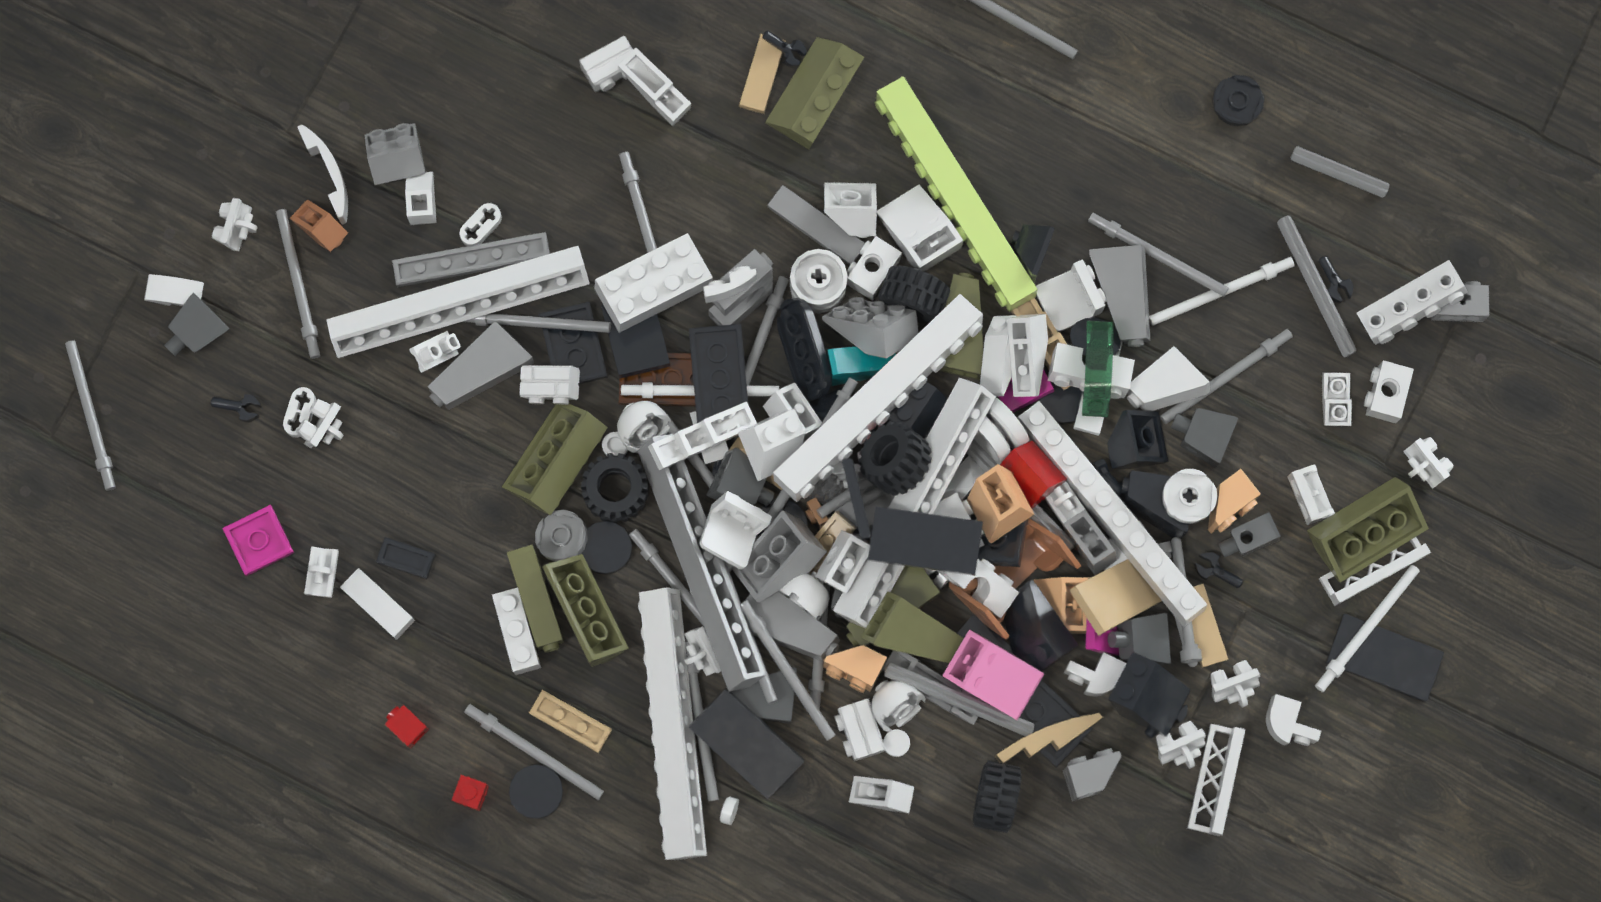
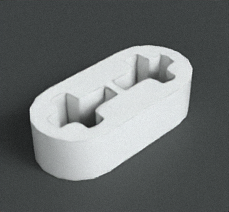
[460,203,502,246]
[283,387,316,438]

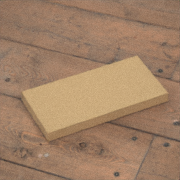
[1070,559,1162,636]

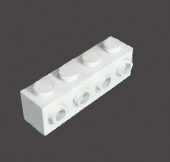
[1357,260,1468,345]

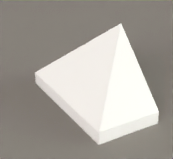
[941,456,985,501]

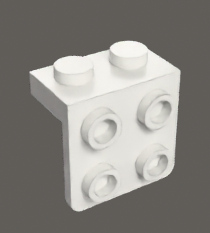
[1036,259,1106,332]
[700,491,772,569]

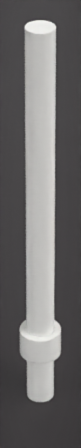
[1149,257,1294,326]
[621,382,779,398]
[1315,565,1420,692]

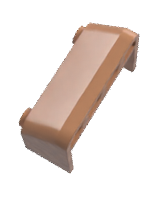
[949,518,1081,639]

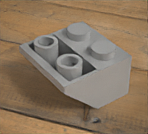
[365,123,425,185]
[1063,748,1121,801]

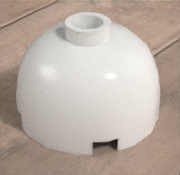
[617,401,671,453]
[779,571,829,620]
[871,680,925,732]

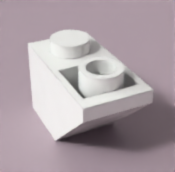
[405,172,436,225]

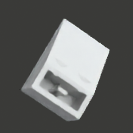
[877,185,963,272]

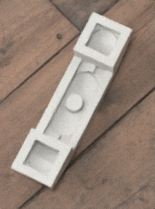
[298,125,348,224]

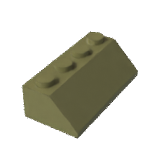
[765,37,864,149]
[502,404,608,515]
[1307,477,1429,583]
[543,554,629,667]

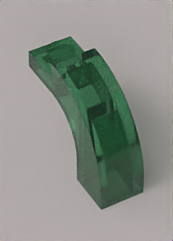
[1082,321,1113,417]

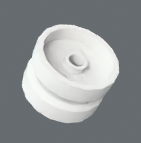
[790,249,848,313]
[973,398,1029,465]

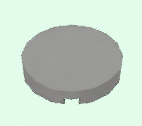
[535,510,588,562]

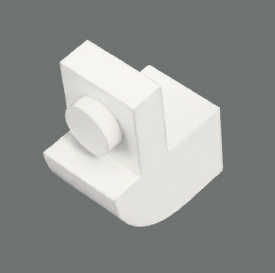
[1064,653,1127,696]
[1266,694,1321,746]

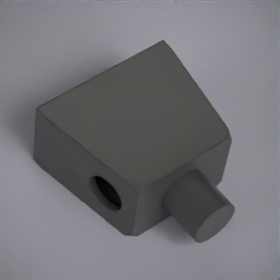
[164,292,229,356]
[1171,408,1238,468]
[707,448,774,506]
[1218,512,1281,558]
[1108,613,1171,666]

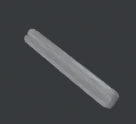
[1291,147,1389,197]

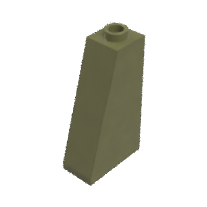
[939,273,983,380]
[507,545,564,653]
[846,566,941,647]
[860,591,964,663]

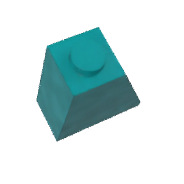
[827,347,896,386]

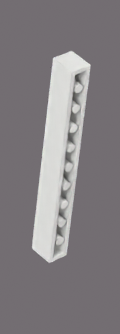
[327,246,590,358]
[773,294,983,502]
[833,378,996,628]
[1018,401,1207,627]
[638,587,707,860]

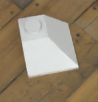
[824,183,877,238]

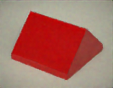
[1000,440,1067,509]

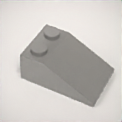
[732,510,827,603]

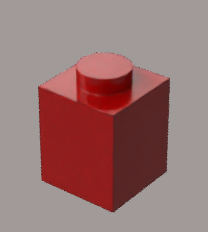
[385,705,430,749]
[452,775,489,811]

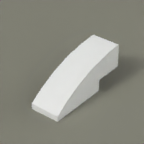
[618,48,691,126]
[340,568,415,640]

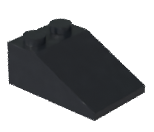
[1004,579,1078,672]

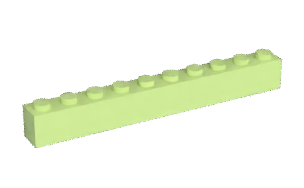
[875,76,1038,312]

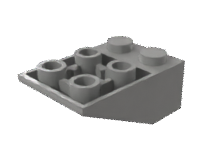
[822,297,918,358]

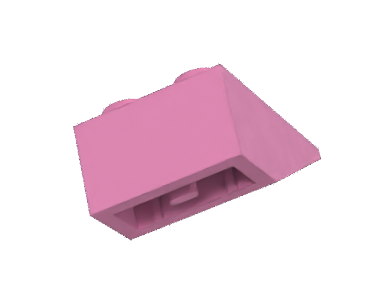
[943,630,1044,720]

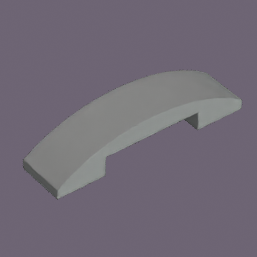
[882,650,987,725]

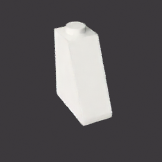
[1127,346,1210,411]

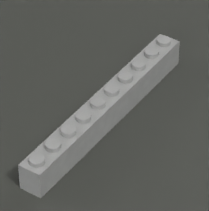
[637,434,766,692]

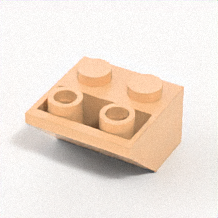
[967,464,1034,543]
[1208,469,1261,534]
[1034,577,1089,634]
[823,645,887,693]

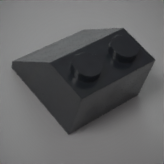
[885,382,947,439]

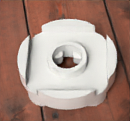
[1162,469,1217,523]

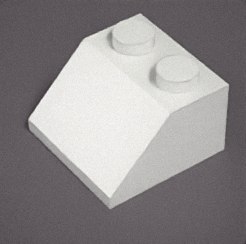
[738,408,805,481]

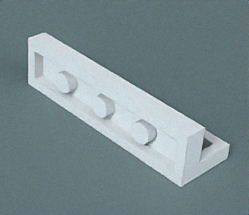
[1319,537,1431,606]
[1187,724,1245,836]

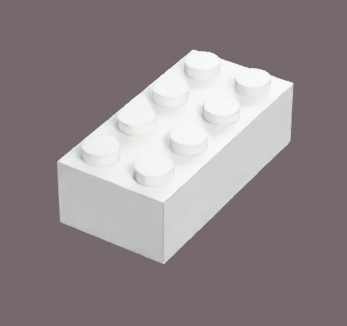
[594,233,713,333]

